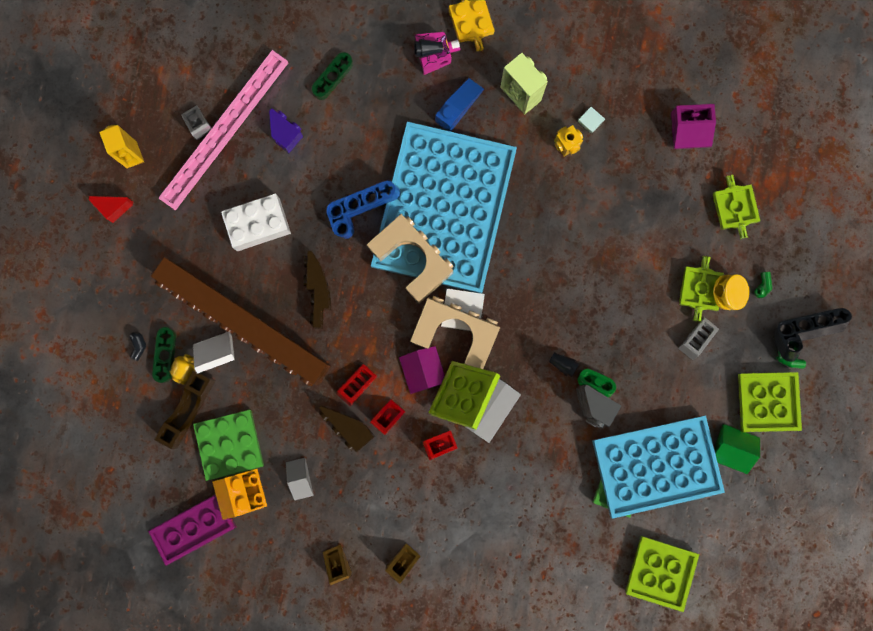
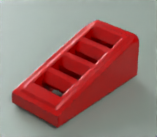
[337,364,377,407]

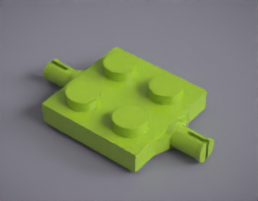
[713,175,760,239]
[679,256,724,321]

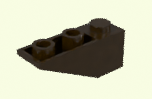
[319,406,376,452]

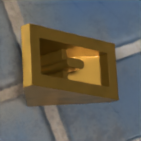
[385,543,421,584]
[323,545,352,585]

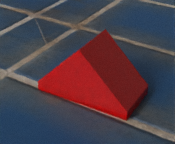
[89,196,133,223]
[370,400,406,435]
[423,430,457,460]

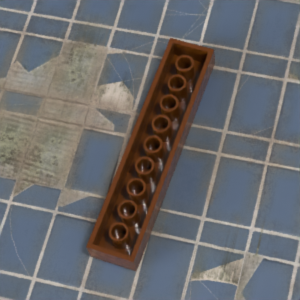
[151,257,331,386]

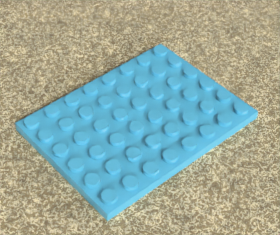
[371,122,517,294]

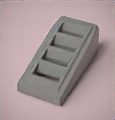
[679,317,719,360]

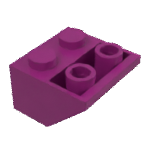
[671,104,716,149]

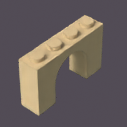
[367,214,454,304]
[410,296,500,369]

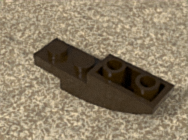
[303,251,331,329]

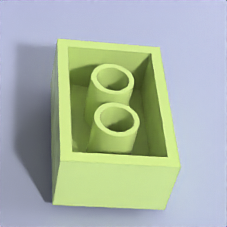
[500,53,548,115]

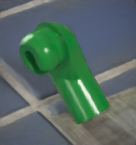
[754,272,772,298]
[777,351,806,369]

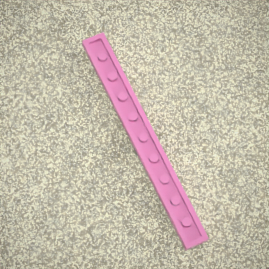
[159,50,288,211]

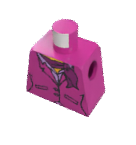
[415,32,460,75]

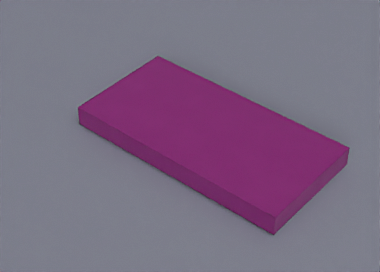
[148,494,236,566]

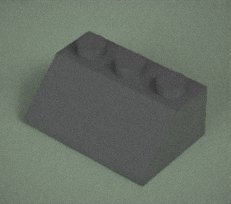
[576,385,621,428]

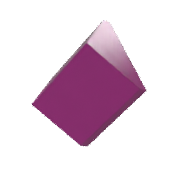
[399,346,445,394]

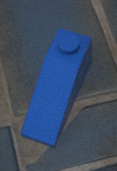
[435,78,484,132]

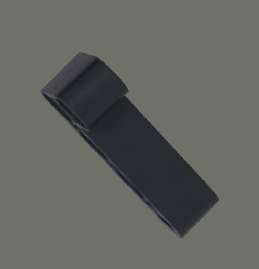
[773,308,852,362]

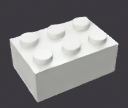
[221,194,291,251]

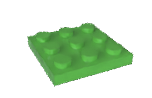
[193,410,264,481]

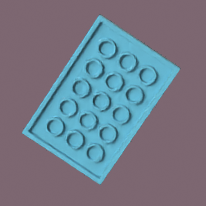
[592,416,725,519]

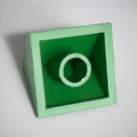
[714,424,760,474]

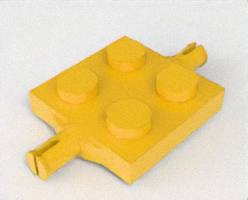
[448,0,495,51]

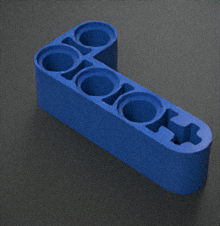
[326,181,400,239]

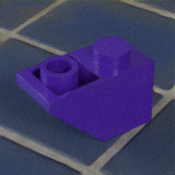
[269,108,303,153]

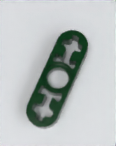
[312,52,353,100]
[152,327,176,383]

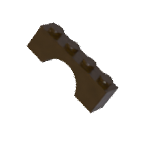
[154,370,216,449]

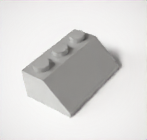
[464,379,521,443]

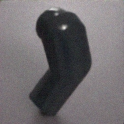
[129,332,146,361]

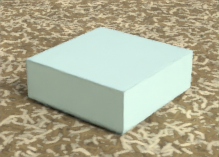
[578,107,605,134]

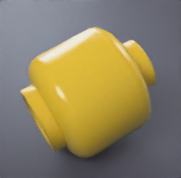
[169,354,196,384]

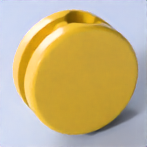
[713,274,749,310]

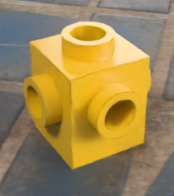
[554,125,583,157]

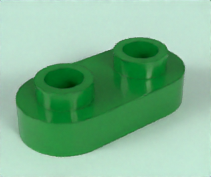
[578,369,616,397]

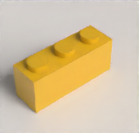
[99,125,144,168]

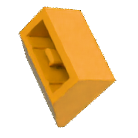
[213,469,267,520]

